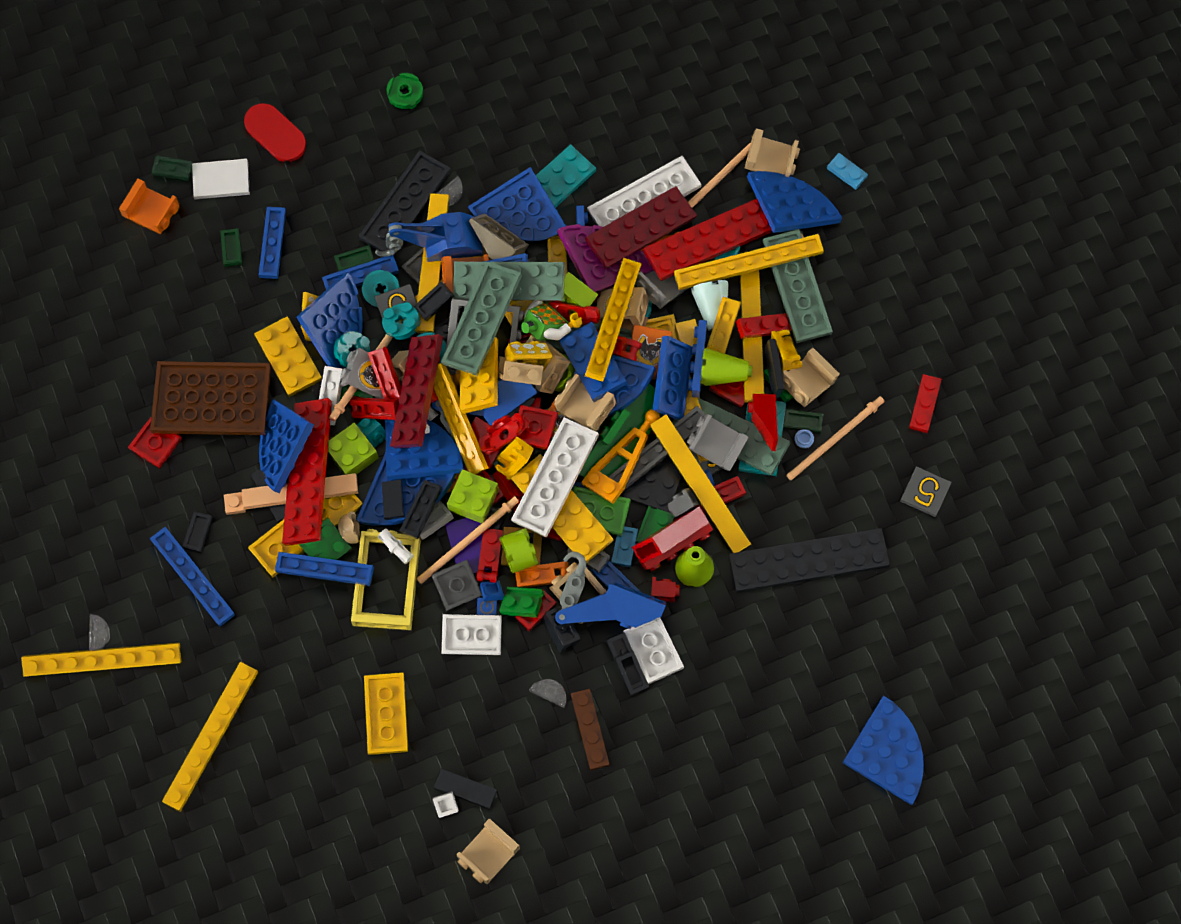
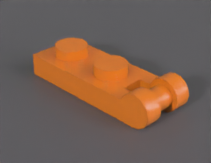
[515,562,569,588]

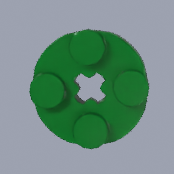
[387,73,423,109]

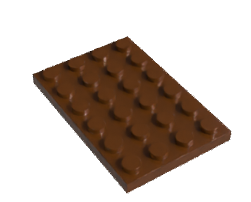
[150,361,271,435]

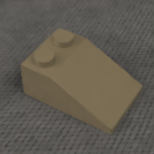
[469,213,529,260]

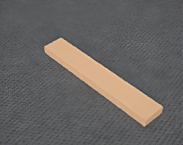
[242,473,358,510]

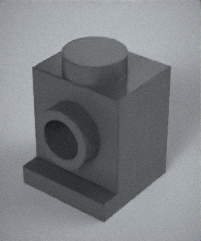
[668,488,701,517]

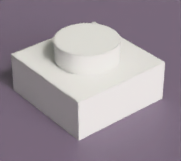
[433,792,459,818]

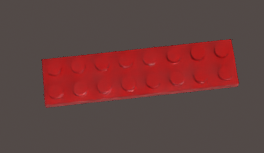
[643,199,773,281]
[282,398,332,546]

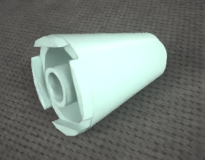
[691,280,728,331]

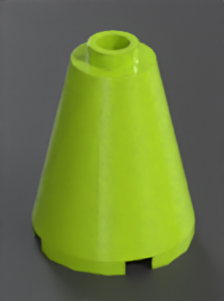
[701,348,752,386]
[675,546,714,587]

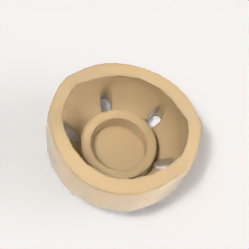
[338,511,361,544]

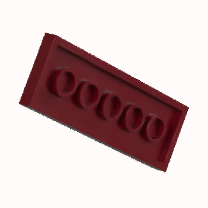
[585,186,697,270]
[390,334,443,448]

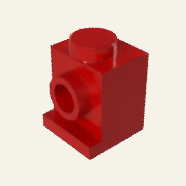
[651,577,679,602]

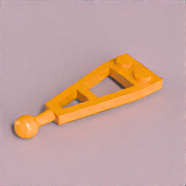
[581,409,660,504]

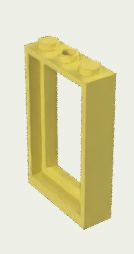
[351,529,421,630]

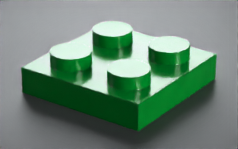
[299,518,351,560]

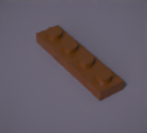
[571,689,610,771]

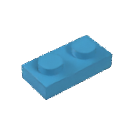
[827,153,868,190]
[611,526,638,568]

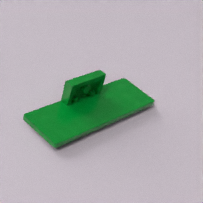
[579,384,662,478]

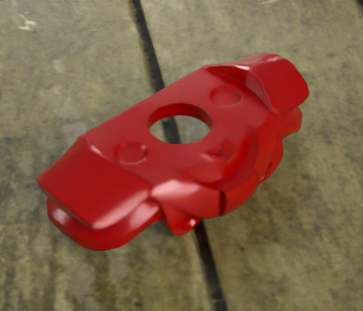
[548,301,600,325]
[479,413,528,455]

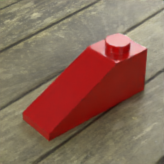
[748,394,778,451]

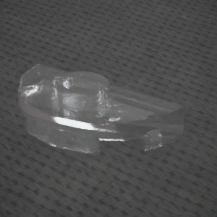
[436,176,463,206]
[89,614,110,650]
[529,679,567,708]

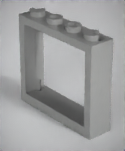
[446,298,524,378]

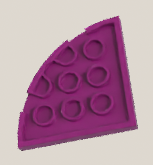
[557,224,654,293]

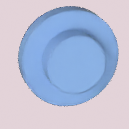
[795,429,814,448]

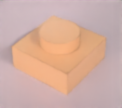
[224,492,246,515]

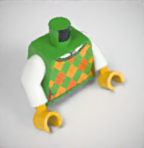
[521,301,582,341]

